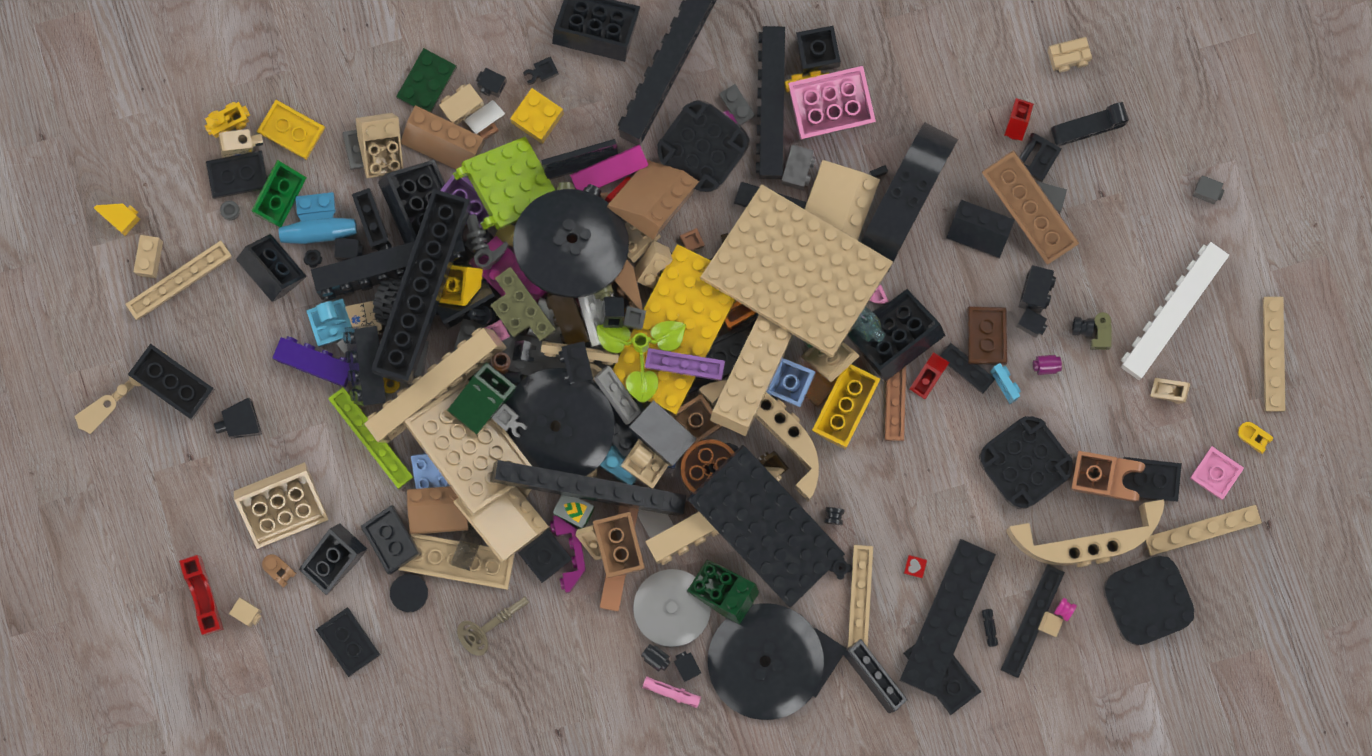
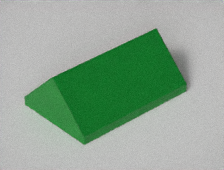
[251,160,307,227]

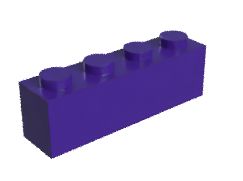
[272,336,350,388]

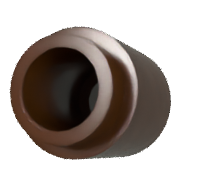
[490,352,511,375]

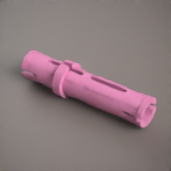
[642,677,701,708]

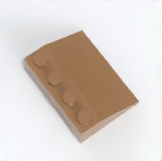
[607,160,699,240]

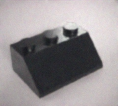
[946,200,1015,259]
[236,234,307,302]
[437,279,497,330]

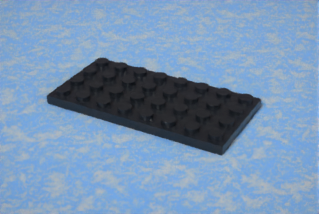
[687,445,845,608]

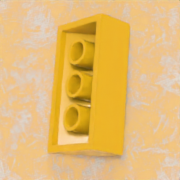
[812,364,880,450]

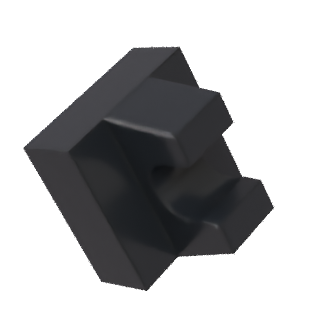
[512,341,536,362]

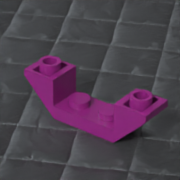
[550,515,586,593]

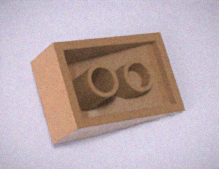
[670,394,722,448]

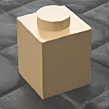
[229,597,262,627]

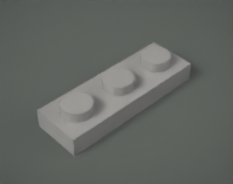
[593,366,641,424]

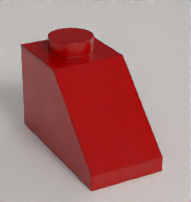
[1004,98,1034,141]
[909,352,950,399]

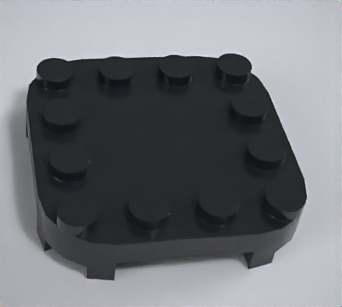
[657,100,750,192]
[979,416,1073,509]
[1103,556,1195,646]

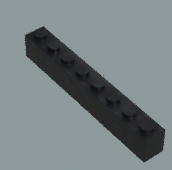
[756,26,785,179]

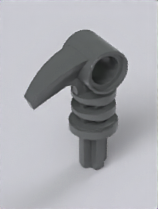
[467,214,509,270]

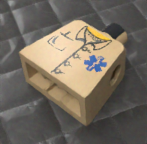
[219,129,263,158]
[345,301,384,334]

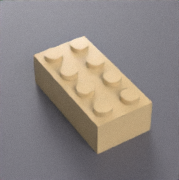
[645,512,719,565]

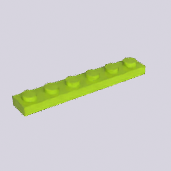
[328,387,414,489]

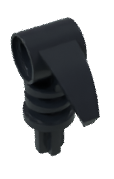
[467,306,506,327]

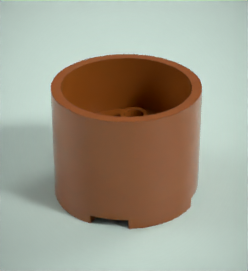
[680,439,734,494]

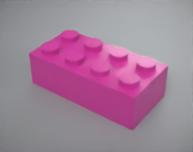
[469,236,548,304]

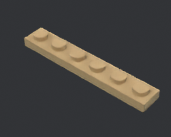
[125,241,232,321]
[1263,297,1285,412]
[1145,505,1262,556]
[847,545,873,662]

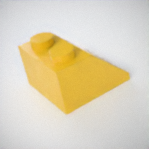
[439,265,483,306]

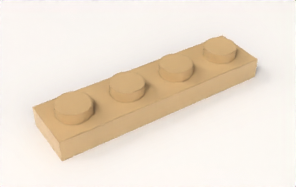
[541,341,619,365]

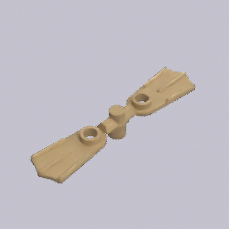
[74,352,167,434]

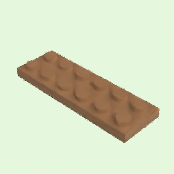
[982,150,1079,265]

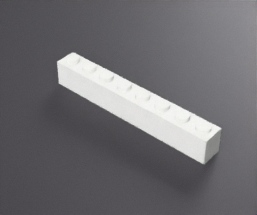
[1121,242,1229,380]

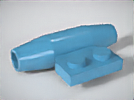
[279,192,357,244]

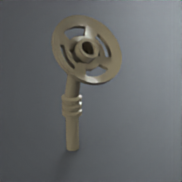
[457,596,530,656]

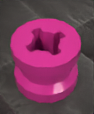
[1054,597,1077,621]

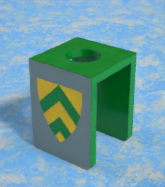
[553,495,595,529]

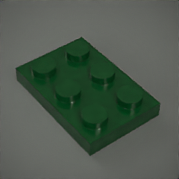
[396,48,457,113]

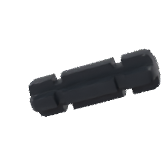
[982,609,998,647]

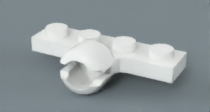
[578,294,615,347]

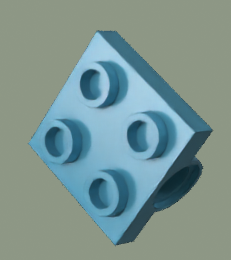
[306,298,352,347]

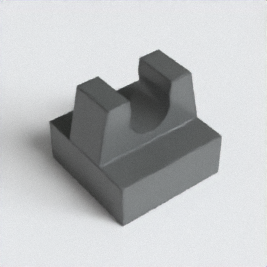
[623,306,646,330]

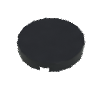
[390,574,428,612]

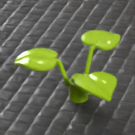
[597,321,686,403]

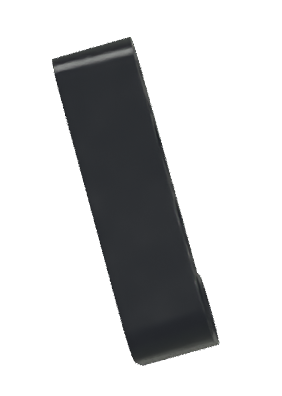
[1050,102,1129,147]

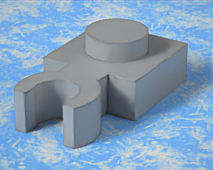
[492,404,527,437]

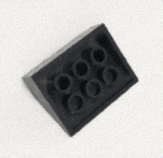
[552,0,640,62]
[378,160,445,244]
[847,289,946,382]

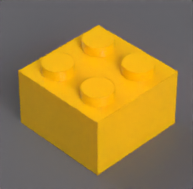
[510,88,564,144]

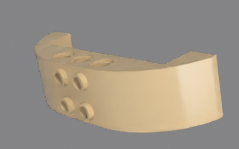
[699,380,819,502]
[1006,499,1164,567]

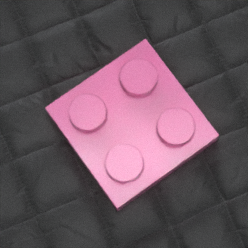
[1190,446,1244,500]

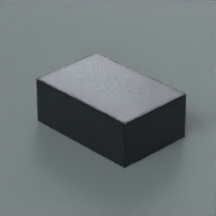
[869,165,888,178]

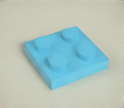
[990,363,1021,404]

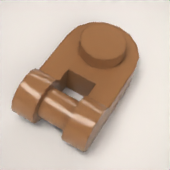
[262,554,297,588]

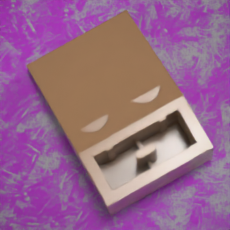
[611,260,643,310]

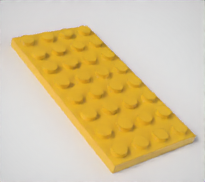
[612,244,735,415]

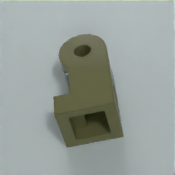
[1090,312,1112,350]

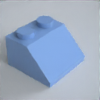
[767,358,816,407]

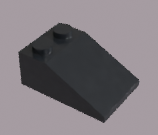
[298,523,368,595]

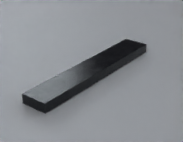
[1000,564,1065,678]

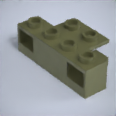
[491,267,557,342]

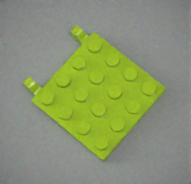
[453,136,555,230]

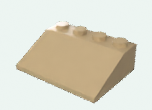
[804,160,880,241]
[233,463,328,549]
[454,486,549,562]

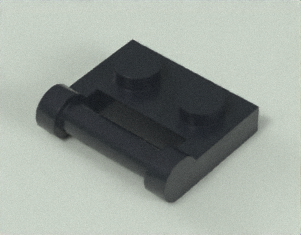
[1019,133,1062,182]

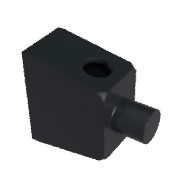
[213,398,262,439]

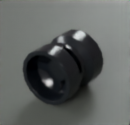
[1072,316,1094,338]

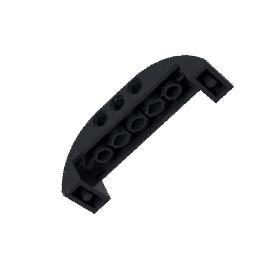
[861,122,958,272]

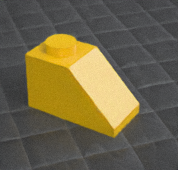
[94,204,140,236]

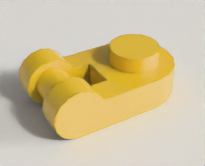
[1238,422,1273,454]

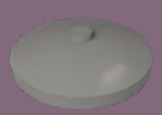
[633,569,711,647]

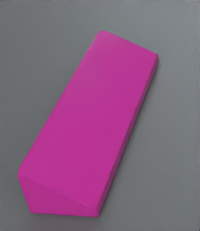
[570,144,648,191]

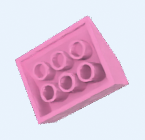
[788,66,876,140]

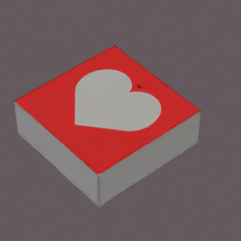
[903,555,927,579]

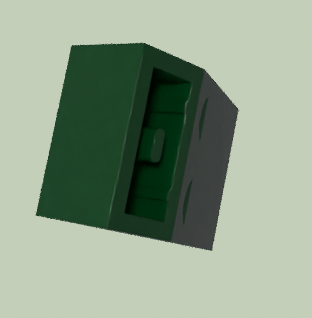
[447,362,516,435]
[687,559,760,625]

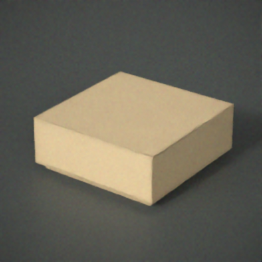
[1038,612,1063,637]

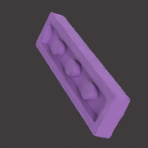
[645,348,725,381]

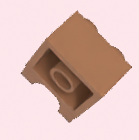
[1072,451,1145,502]

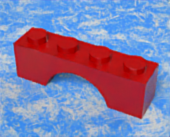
[179,555,224,636]

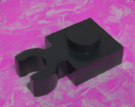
[523,56,559,85]

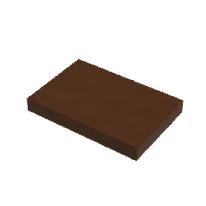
[967,307,1007,365]

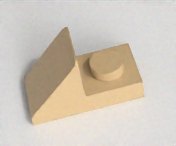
[1151,378,1190,404]
[576,525,602,560]

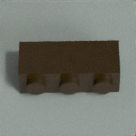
[545,293,590,345]

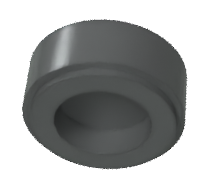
[220,201,240,221]

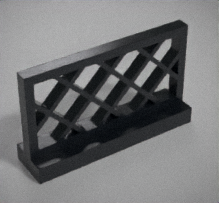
[541,139,618,180]

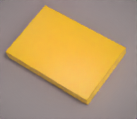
[257,100,325,160]

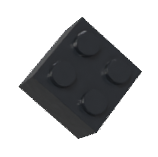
[795,26,841,74]
[1018,265,1056,313]

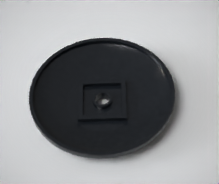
[513,189,629,298]
[505,368,615,476]
[708,603,824,720]

